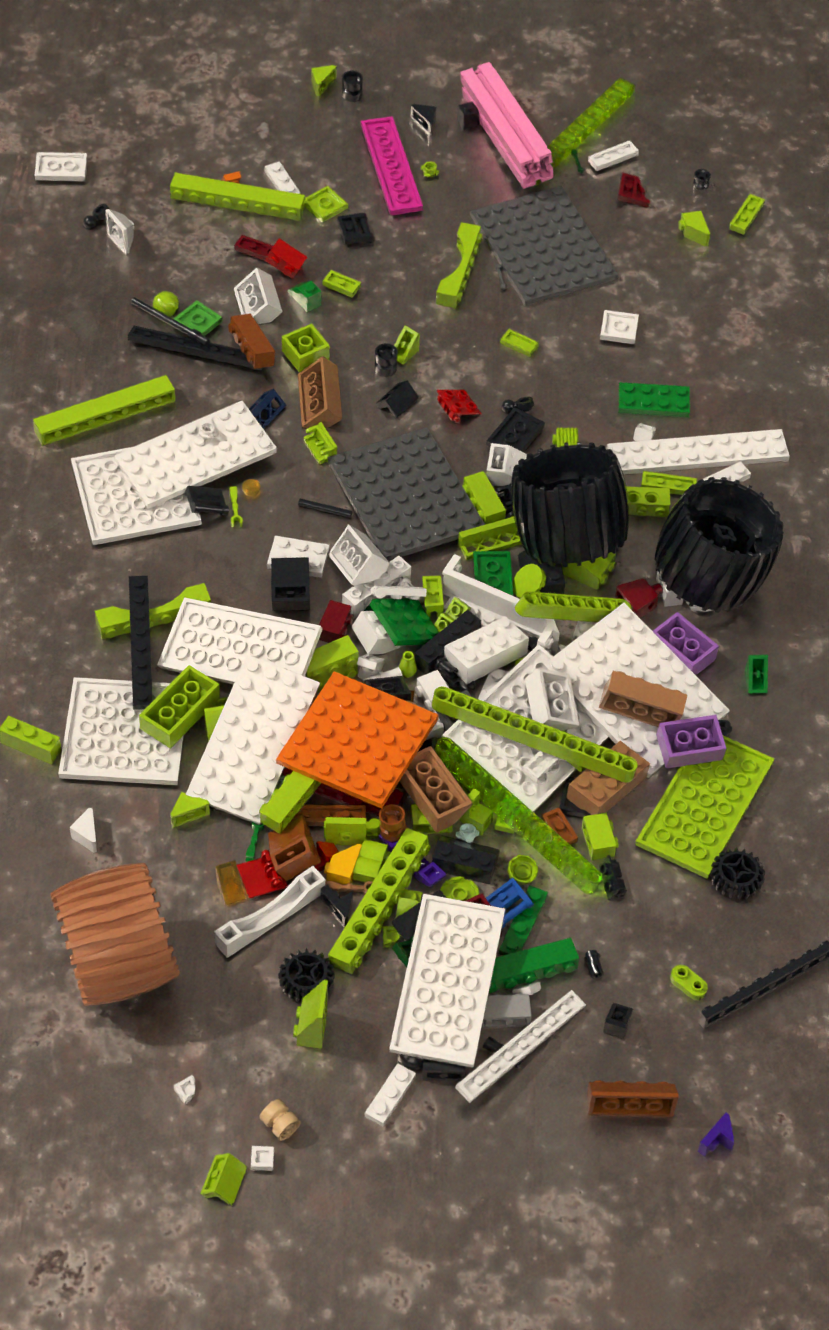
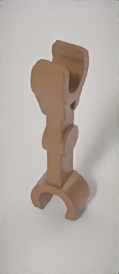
[326,881,373,895]

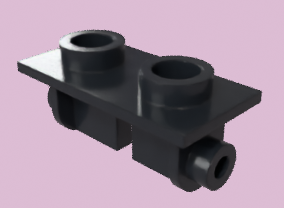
[599,855,627,900]

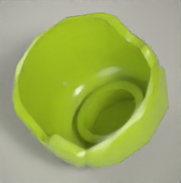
[153,291,179,316]
[507,854,538,885]

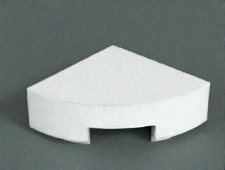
[512,982,541,995]
[174,1075,196,1105]

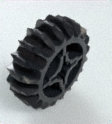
[710,847,765,900]
[278,948,335,1002]

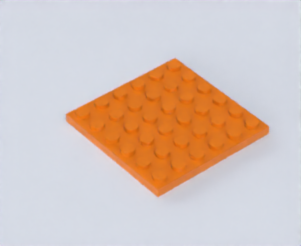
[276,671,438,809]

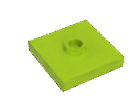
[325,817,366,846]

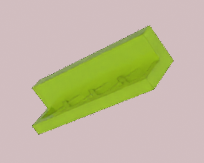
[458,517,521,560]

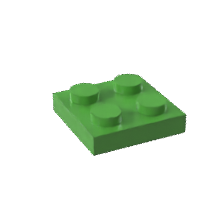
[174,300,223,336]

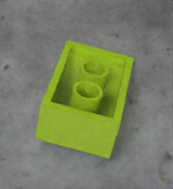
[293,980,328,1049]

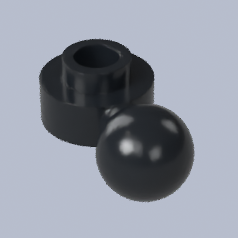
[83,204,109,229]
[502,396,534,414]

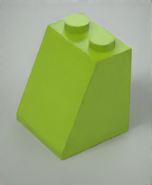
[561,552,617,590]

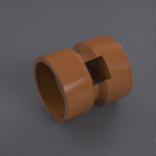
[379,804,406,842]

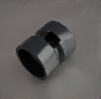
[342,70,363,102]
[375,343,398,377]

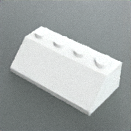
[328,524,390,586]

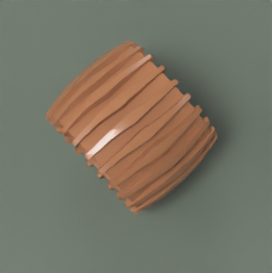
[50,863,180,1006]

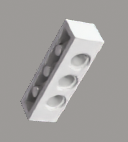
[342,556,411,619]

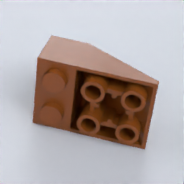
[268,814,321,881]

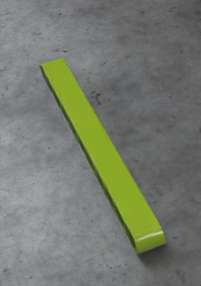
[431,686,638,783]

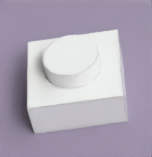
[251,1146,274,1171]

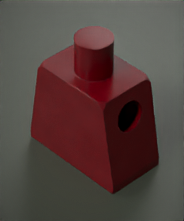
[615,578,663,618]

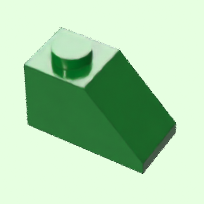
[288,281,321,312]

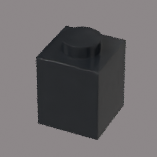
[457,101,479,130]

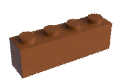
[228,313,275,369]

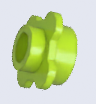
[421,161,439,177]

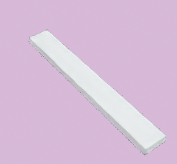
[455,990,586,1103]

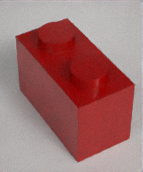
[265,238,307,279]

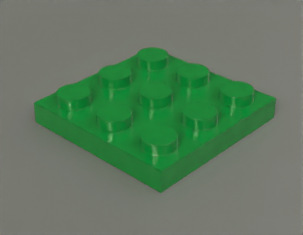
[369,598,439,646]

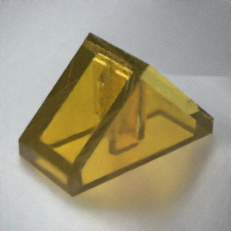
[215,860,245,905]

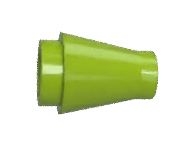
[398,651,417,678]

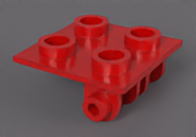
[437,389,481,423]
[236,850,288,899]

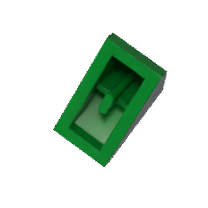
[745,654,768,693]

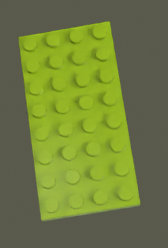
[635,735,774,879]

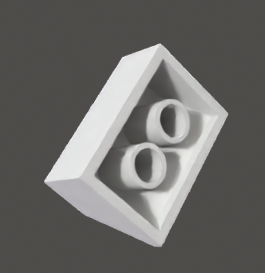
[234,268,282,324]
[525,668,579,731]

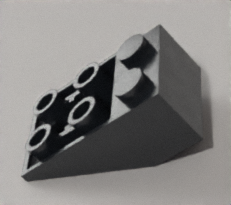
[271,557,310,611]

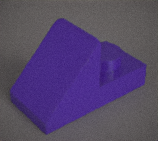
[698,1112,734,1157]

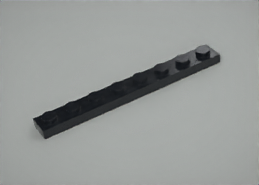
[128,325,263,370]
[129,575,153,710]
[699,940,829,1029]

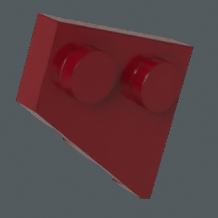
[617,173,650,208]

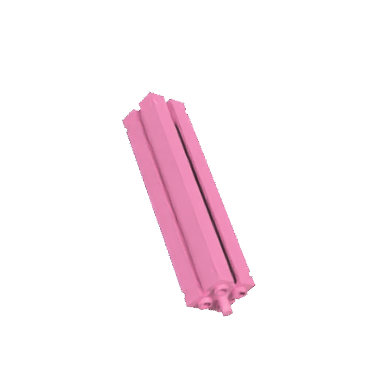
[460,62,554,189]

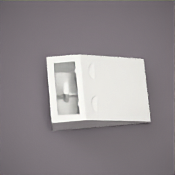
[486,443,527,487]
[352,611,406,655]

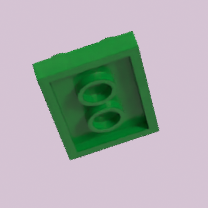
[473,551,513,596]

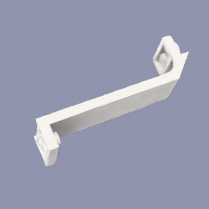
[442,554,560,655]

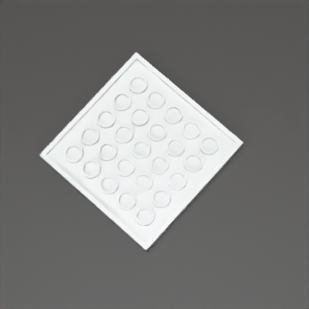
[71,447,202,545]
[58,677,184,785]

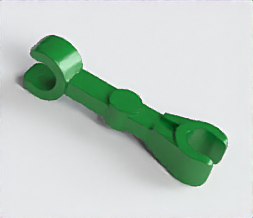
[245,822,265,862]

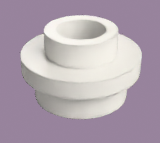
[198,422,217,439]

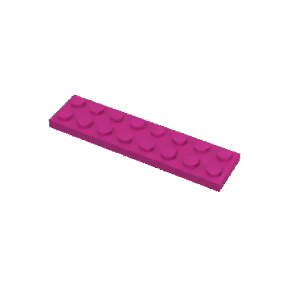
[361,116,423,216]

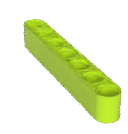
[515,592,632,622]

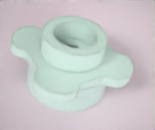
[456,823,479,843]

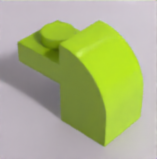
[459,788,493,836]

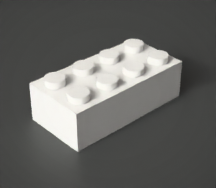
[444,616,529,685]

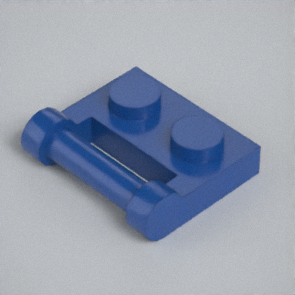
[486,878,534,929]

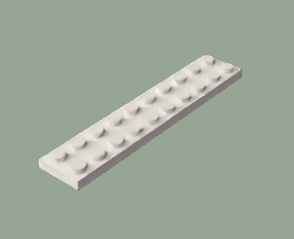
[606,429,789,475]

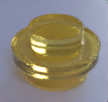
[242,479,260,497]

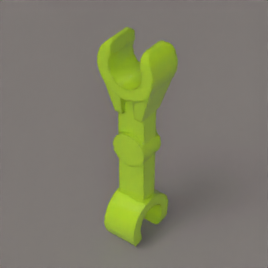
[230,486,243,527]

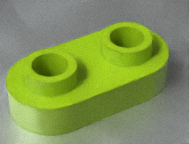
[670,965,708,1000]

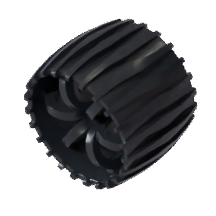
[511,442,629,567]
[654,477,784,613]

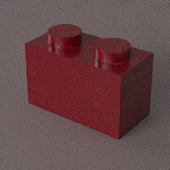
[319,600,354,643]

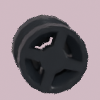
[693,169,711,190]

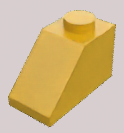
[324,844,362,885]

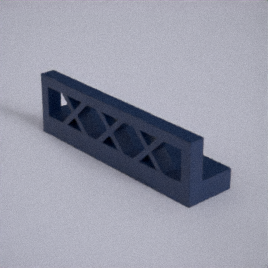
[248,389,286,429]

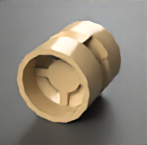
[260,1099,301,1141]

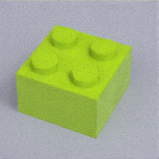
[282,323,330,373]

